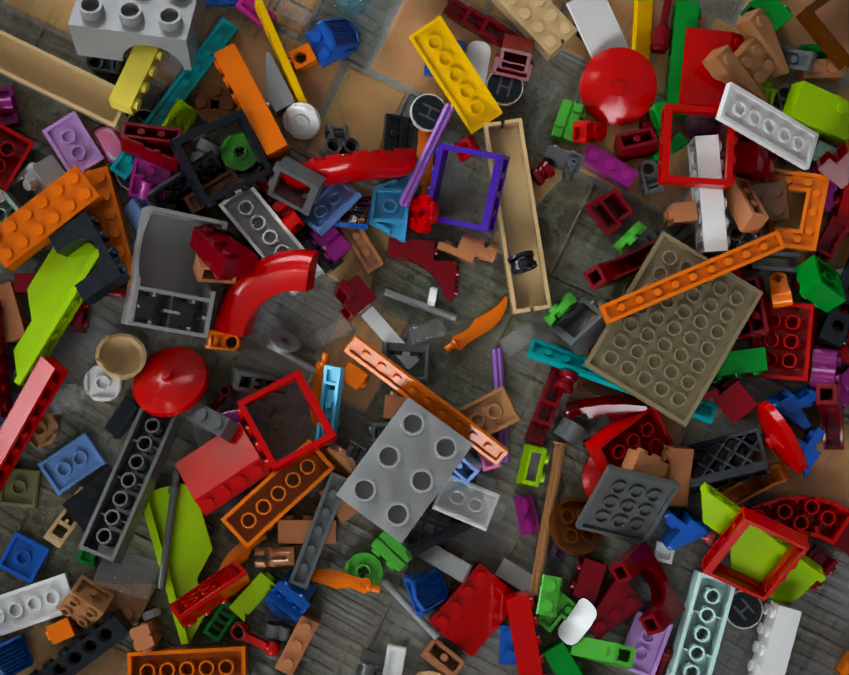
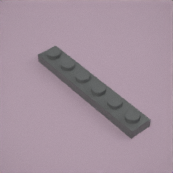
[288,471,348,590]

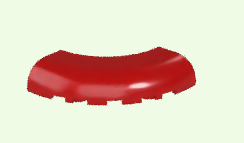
[282,148,416,190]
[213,249,319,338]
[719,495,849,545]

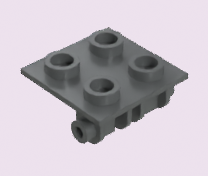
[542,144,585,181]

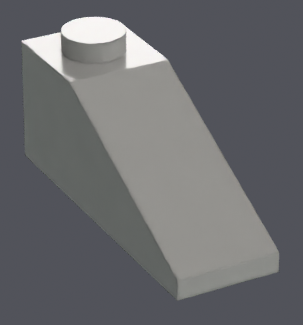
[266,52,296,117]

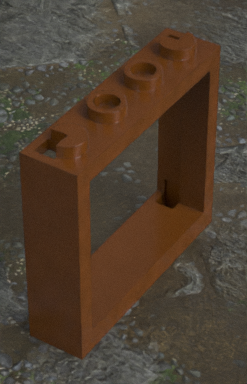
[796,0,849,71]

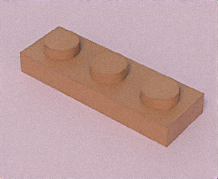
[340,227,384,274]

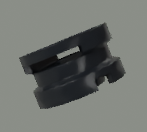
[507,250,538,275]

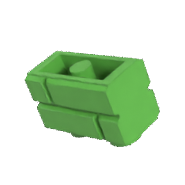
[550,99,586,145]
[371,531,412,572]
[536,574,563,617]

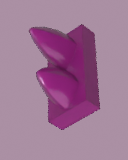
[513,493,540,536]

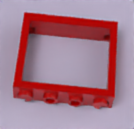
[657,103,738,190]
[236,369,337,474]
[701,506,809,601]

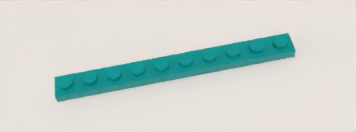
[109,17,239,181]
[526,338,717,424]

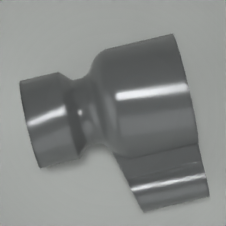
[265,621,290,652]

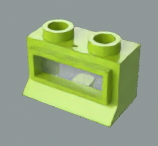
[515,443,550,487]

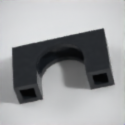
[48,211,131,305]

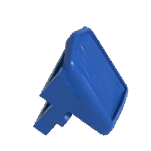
[305,17,359,68]
[763,385,816,429]
[796,427,825,478]
[661,507,711,550]
[403,568,449,616]
[263,569,316,624]
[0,635,34,675]

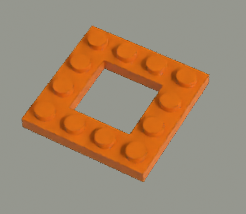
[737,169,830,253]

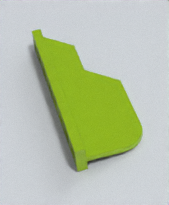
[13,243,99,386]
[700,482,827,603]
[144,483,213,645]

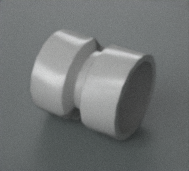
[188,138,221,174]

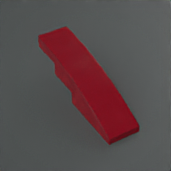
[441,0,519,48]
[790,216,849,290]
[524,366,563,447]
[565,396,648,421]

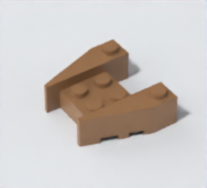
[702,8,790,101]

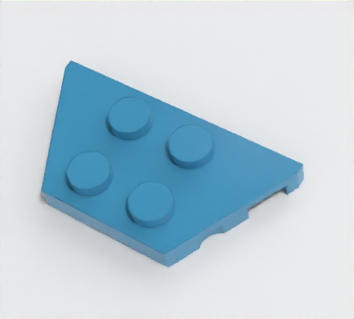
[369,173,412,243]

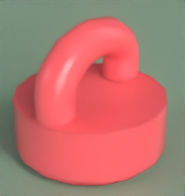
[701,529,717,545]

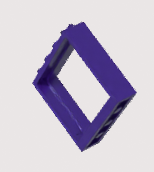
[427,143,510,233]

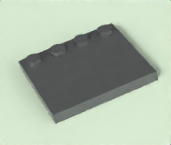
[575,464,680,543]

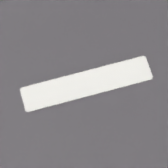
[361,306,419,369]

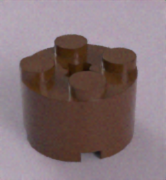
[195,85,237,127]

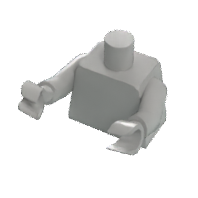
[9,155,66,195]

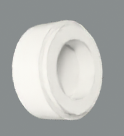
[427,287,438,307]

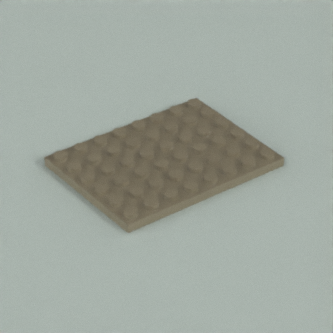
[583,231,764,427]

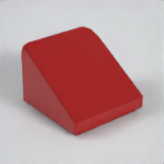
[454,136,481,162]

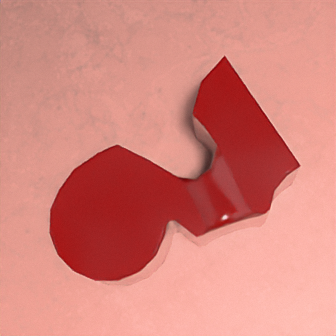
[572,120,607,143]
[271,200,306,234]

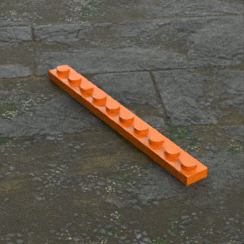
[598,230,786,325]
[344,334,509,465]

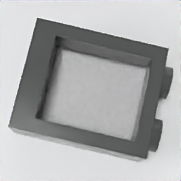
[550,297,606,356]

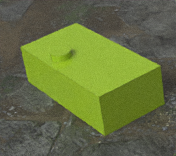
[782,81,849,146]

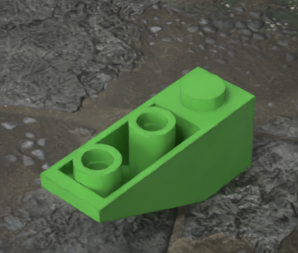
[570,637,636,670]

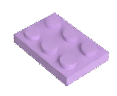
[42,111,105,172]
[623,610,673,675]

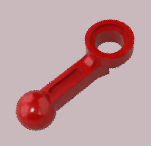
[230,621,280,657]

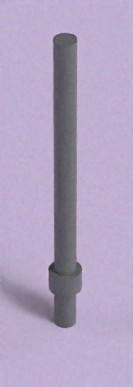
[157,470,181,589]

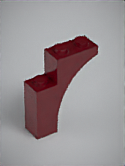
[387,237,460,301]
[583,237,658,290]
[14,273,91,333]
[816,384,845,450]

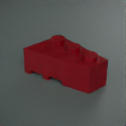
[120,121,182,173]
[189,224,258,280]
[735,275,775,342]
[589,577,645,639]

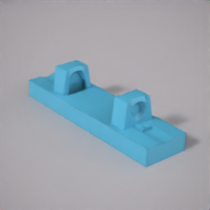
[315,365,345,445]

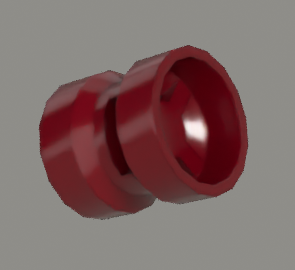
[530,160,555,186]
[554,369,578,395]

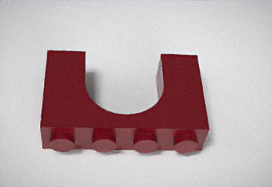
[609,541,685,636]

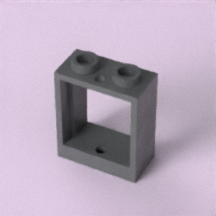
[267,156,327,216]

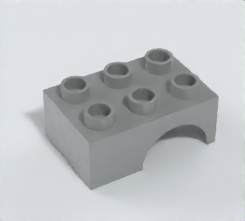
[68,0,207,71]
[121,205,228,338]
[336,397,473,544]

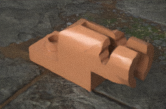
[437,234,499,264]
[255,544,303,567]

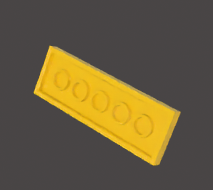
[408,15,503,134]

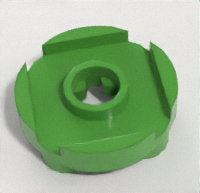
[221,133,258,173]
[612,220,648,255]
[544,292,578,326]
[344,551,383,585]

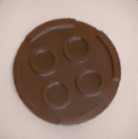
[549,497,603,556]

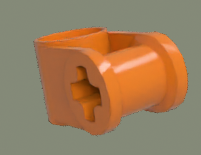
[769,272,793,309]
[204,329,243,351]

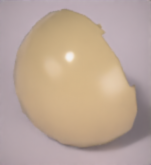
[95,333,147,381]

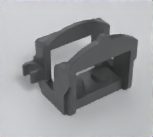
[381,342,431,387]

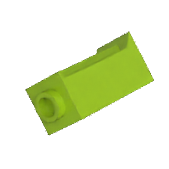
[229,571,276,622]

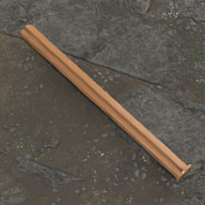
[529,441,568,596]

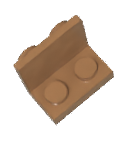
[56,574,114,629]

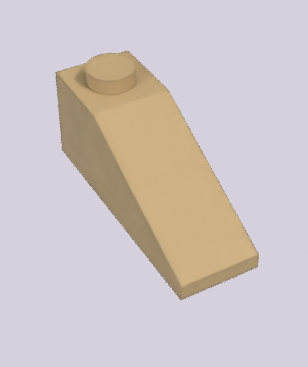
[43,486,83,548]

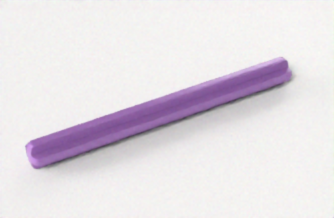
[399,103,454,207]
[492,348,510,463]

